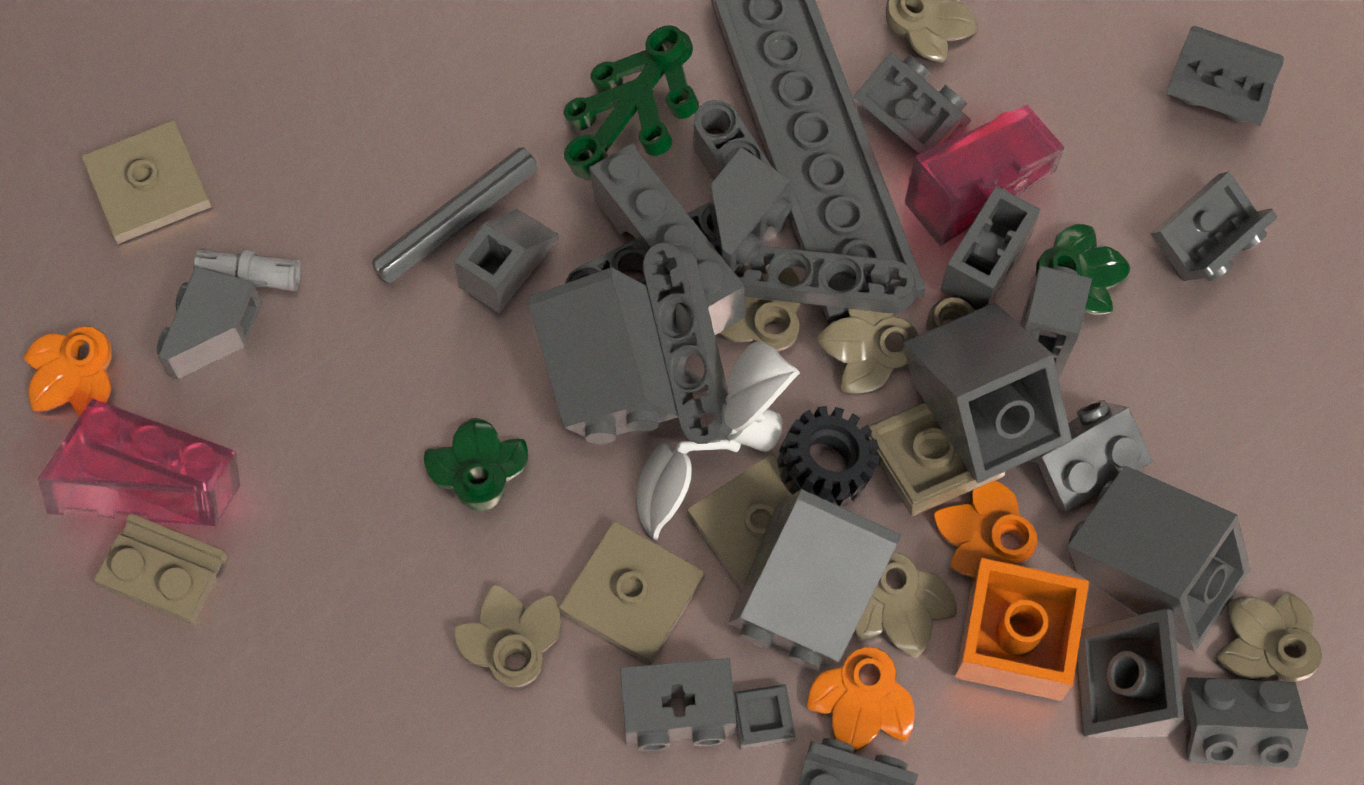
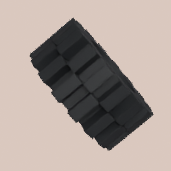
[777,406,880,507]

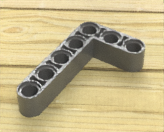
[565,100,786,291]

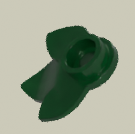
[1035,224,1130,315]
[424,418,528,511]

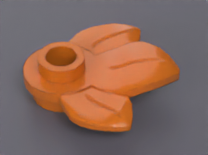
[24,326,112,423]
[934,480,1037,577]
[807,647,914,753]

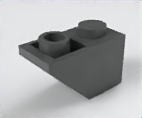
[710,148,792,272]
[454,209,559,313]
[157,266,262,379]

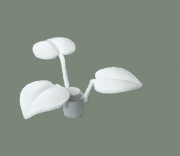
[636,304,800,541]

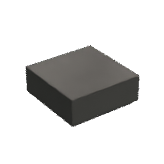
[733,684,796,749]

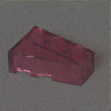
[904,104,1065,247]
[38,398,240,526]

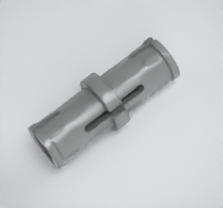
[193,249,301,291]

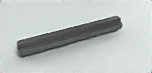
[372,147,537,283]

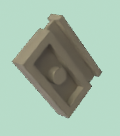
[93,513,228,626]

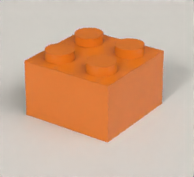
[954,558,1089,701]

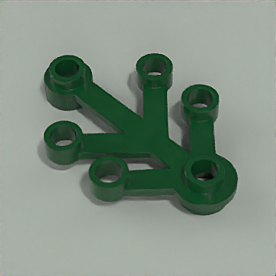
[563,25,699,180]

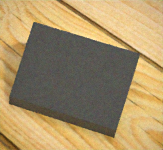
[1077,609,1184,738]

